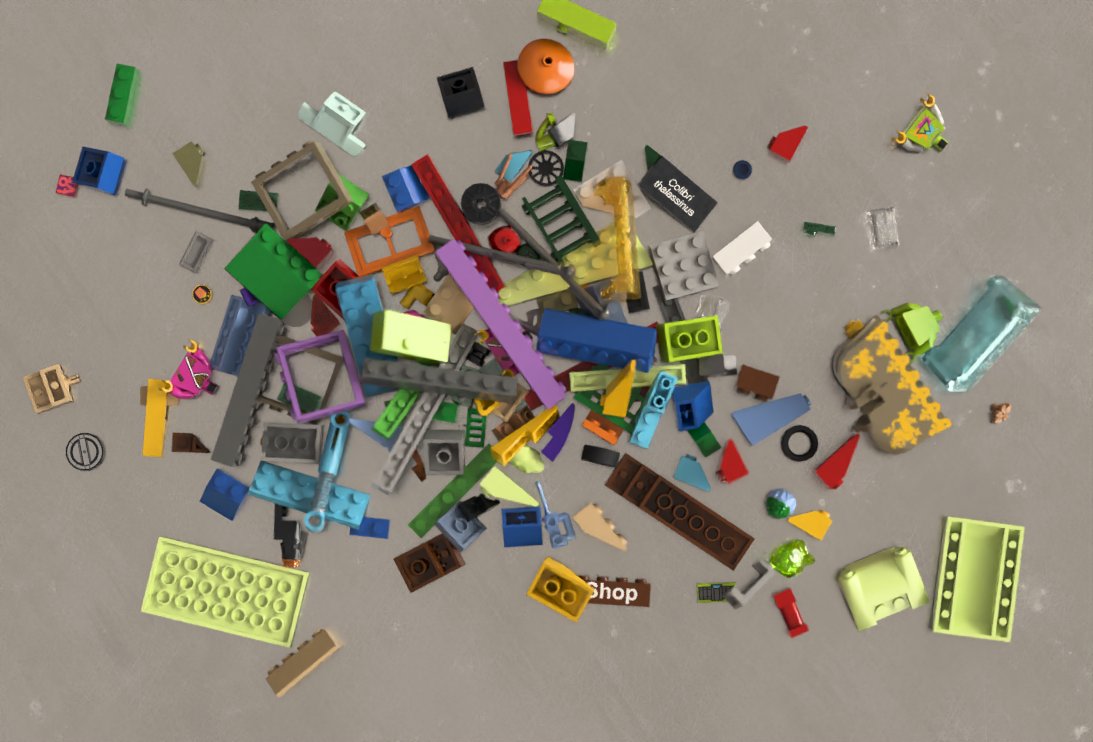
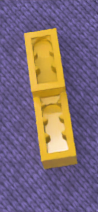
[143,379,168,457]
[490,405,560,466]

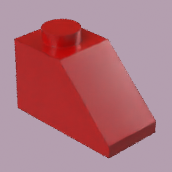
[768,125,808,163]

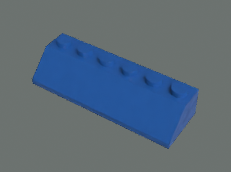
[536,308,657,373]

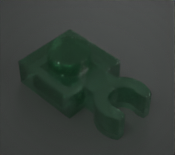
[802,222,836,236]

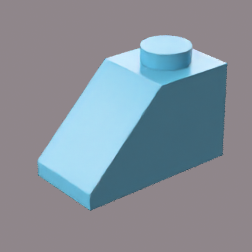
[673,454,711,492]

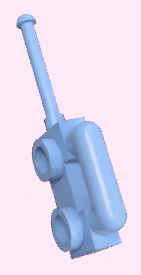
[535,481,576,549]

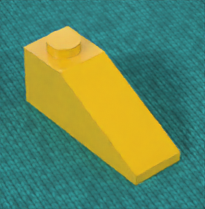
[600,360,636,417]

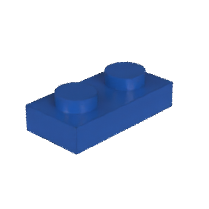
[349,517,390,539]

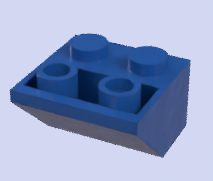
[672,381,714,431]
[501,506,543,547]

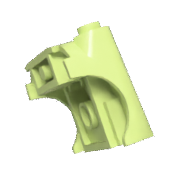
[838,547,930,632]

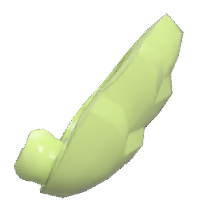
[509,444,544,474]

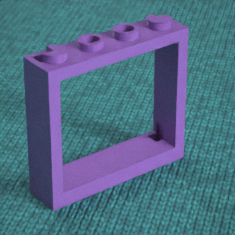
[274,329,365,424]

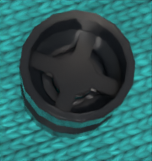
[466,342,491,367]

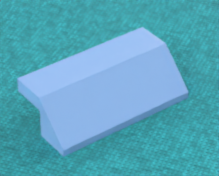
[210,295,270,376]

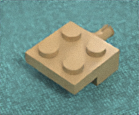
[22,364,80,414]

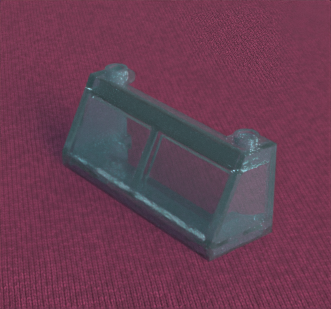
[921,275,1042,392]

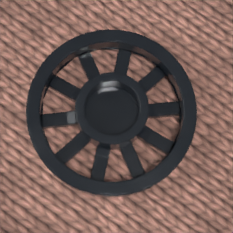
[528,150,564,186]

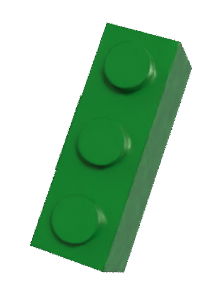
[105,64,139,126]

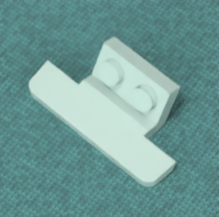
[298,91,366,156]

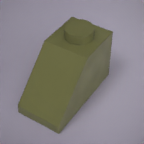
[172,141,204,187]

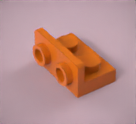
[581,410,623,446]

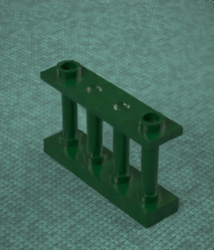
[521,175,601,266]

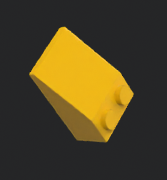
[526,557,595,623]

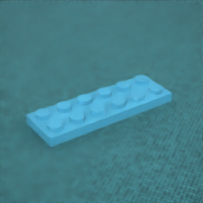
[248,461,370,529]

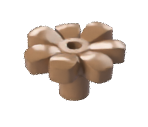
[991,402,1012,424]

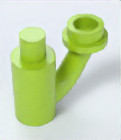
[535,113,557,152]

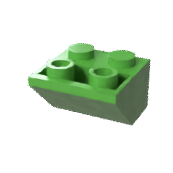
[315,174,370,231]

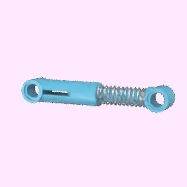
[304,411,350,533]

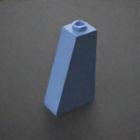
[731,393,811,446]

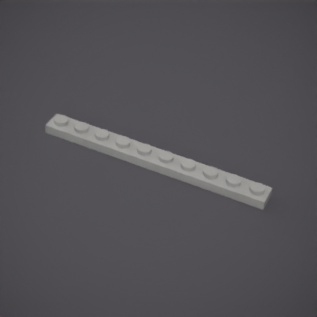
[372,324,479,495]

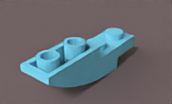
[629,371,678,449]

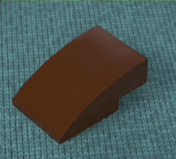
[393,533,466,593]

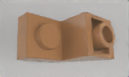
[492,406,535,442]

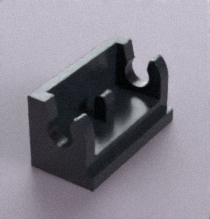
[621,271,650,314]

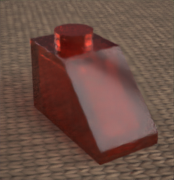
[310,294,342,336]

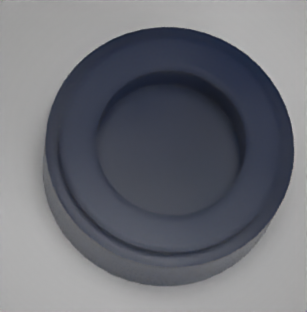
[733,160,752,180]

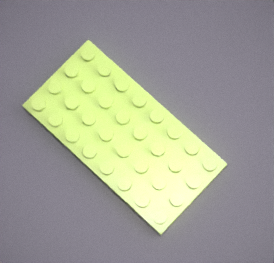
[141,536,309,648]

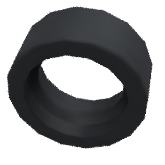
[781,425,819,462]
[581,445,620,468]

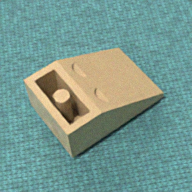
[573,503,627,551]

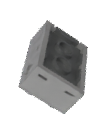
[260,422,323,464]

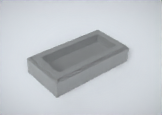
[179,231,213,274]

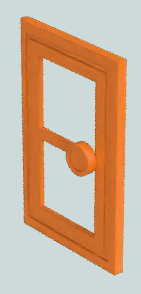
[344,206,435,277]

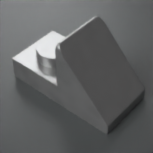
[697,354,737,377]

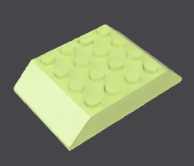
[933,517,1025,642]

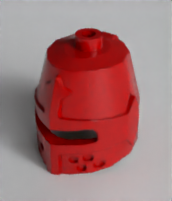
[487,226,521,254]

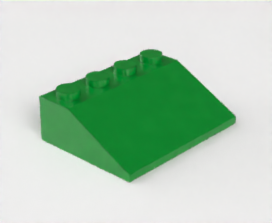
[224,223,323,320]

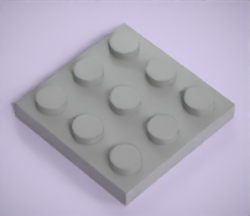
[648,231,719,301]

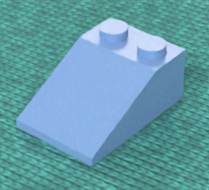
[349,418,405,452]

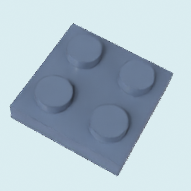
[434,501,487,552]

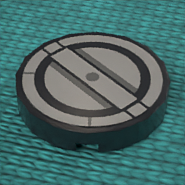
[66,433,104,471]

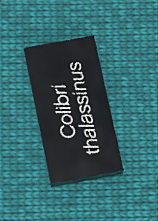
[637,155,718,233]

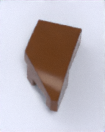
[171,433,209,453]
[412,448,426,482]

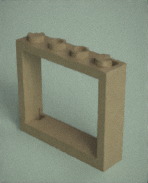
[251,141,354,241]
[258,335,344,425]

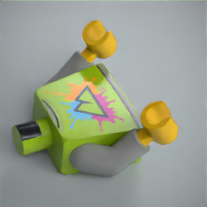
[892,93,948,152]

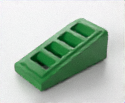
[465,408,487,448]

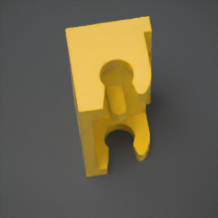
[382,255,427,294]

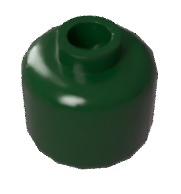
[516,243,541,269]

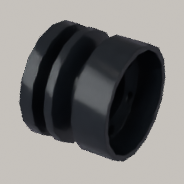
[461,183,502,226]

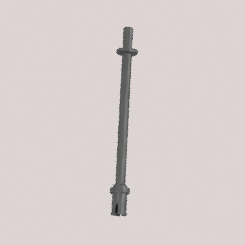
[125,189,275,232]

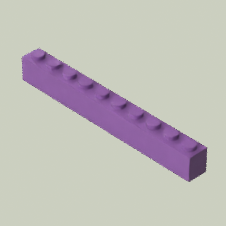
[435,239,567,409]

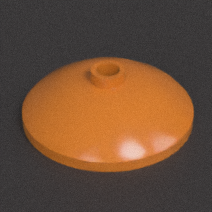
[517,39,574,94]

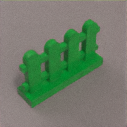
[573,364,644,433]

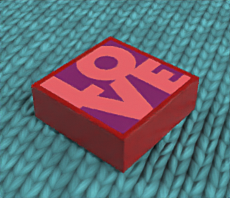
[56,174,78,197]

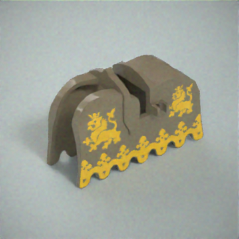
[833,315,952,454]

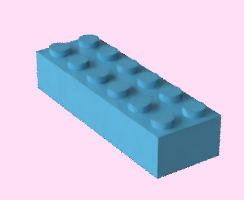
[336,274,398,397]

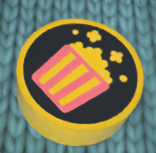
[192,285,212,304]

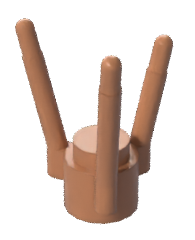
[494,153,532,199]

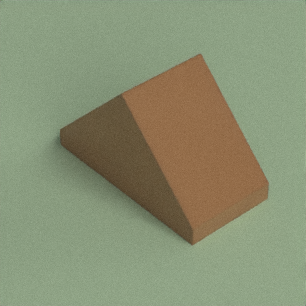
[360,203,390,235]

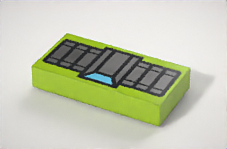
[697,582,736,603]

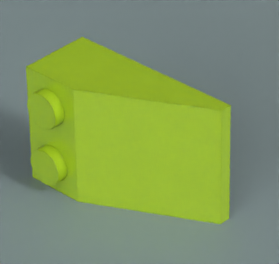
[656,315,723,362]

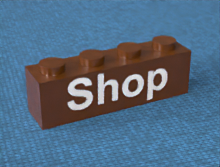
[578,575,651,607]

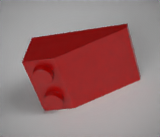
[812,433,860,490]

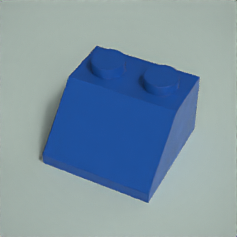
[72,146,124,194]
[382,165,431,213]
[199,468,250,521]

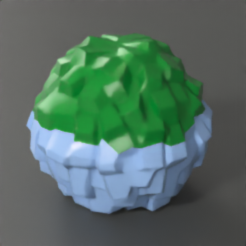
[766,489,796,519]

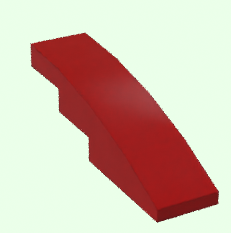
[503,60,533,136]

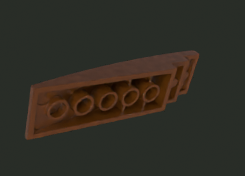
[604,453,755,571]

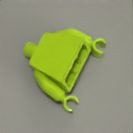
[881,303,943,363]

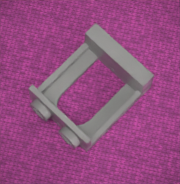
[722,560,776,609]

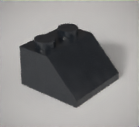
[437,67,485,117]

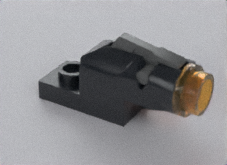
[274,503,307,567]

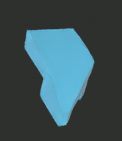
[495,150,533,182]

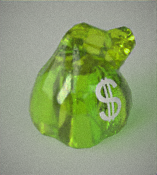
[770,539,816,578]

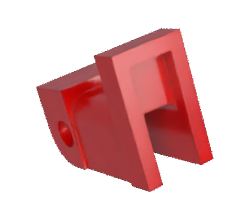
[772,588,809,638]

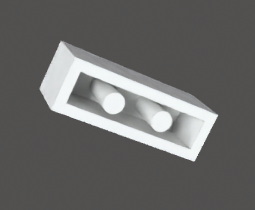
[712,221,772,276]

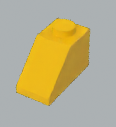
[786,509,833,540]

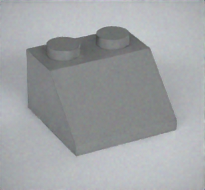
[423,430,465,475]

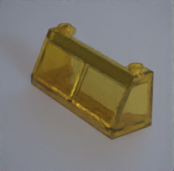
[593,177,641,300]

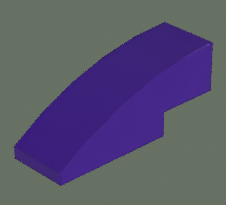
[541,403,575,462]

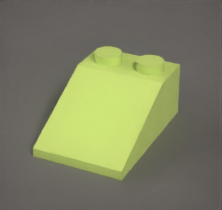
[480,466,539,507]

